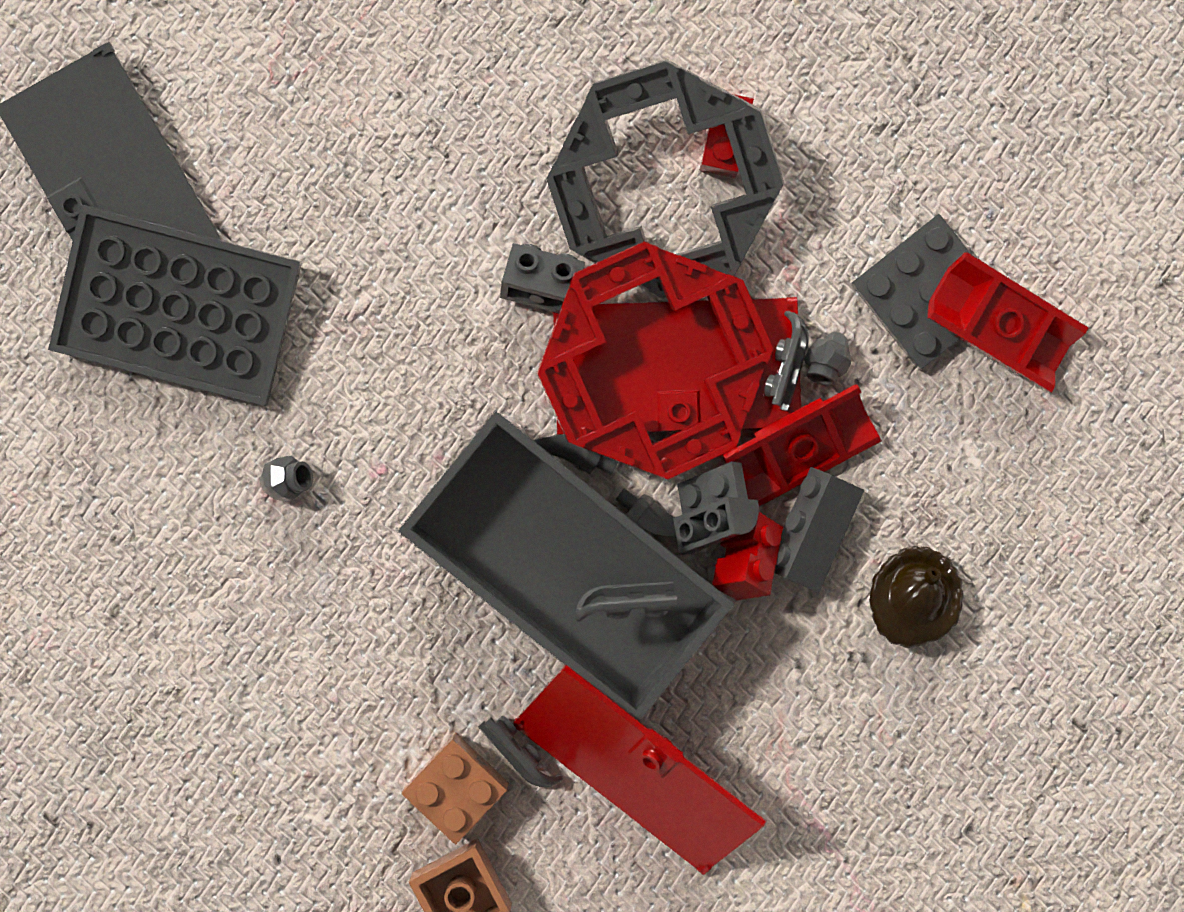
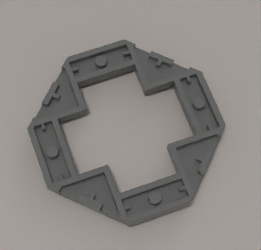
[546,59,784,299]

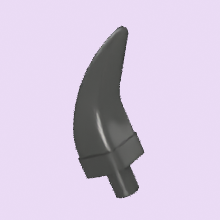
[534,435,618,475]
[616,488,676,537]

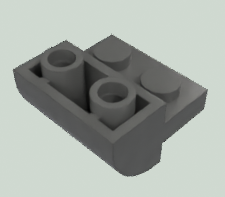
[673,462,759,555]

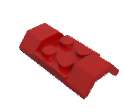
[927,252,1089,393]
[722,384,882,507]

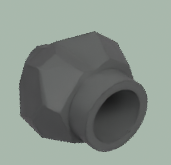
[804,331,851,386]
[260,456,313,502]

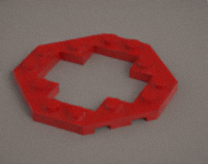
[537,242,773,479]

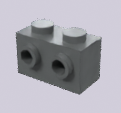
[500,243,585,313]

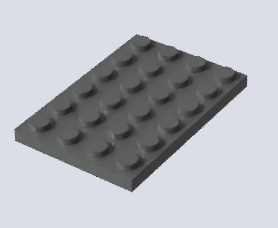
[48,205,302,406]

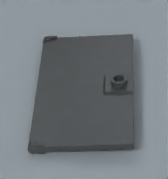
[0,42,223,241]

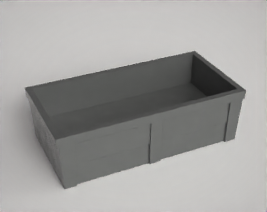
[397,410,735,721]

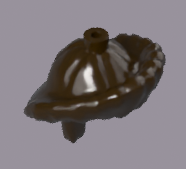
[869,546,964,648]

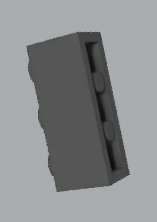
[774,467,864,592]

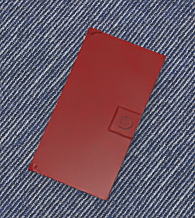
[552,297,801,435]
[513,665,767,875]

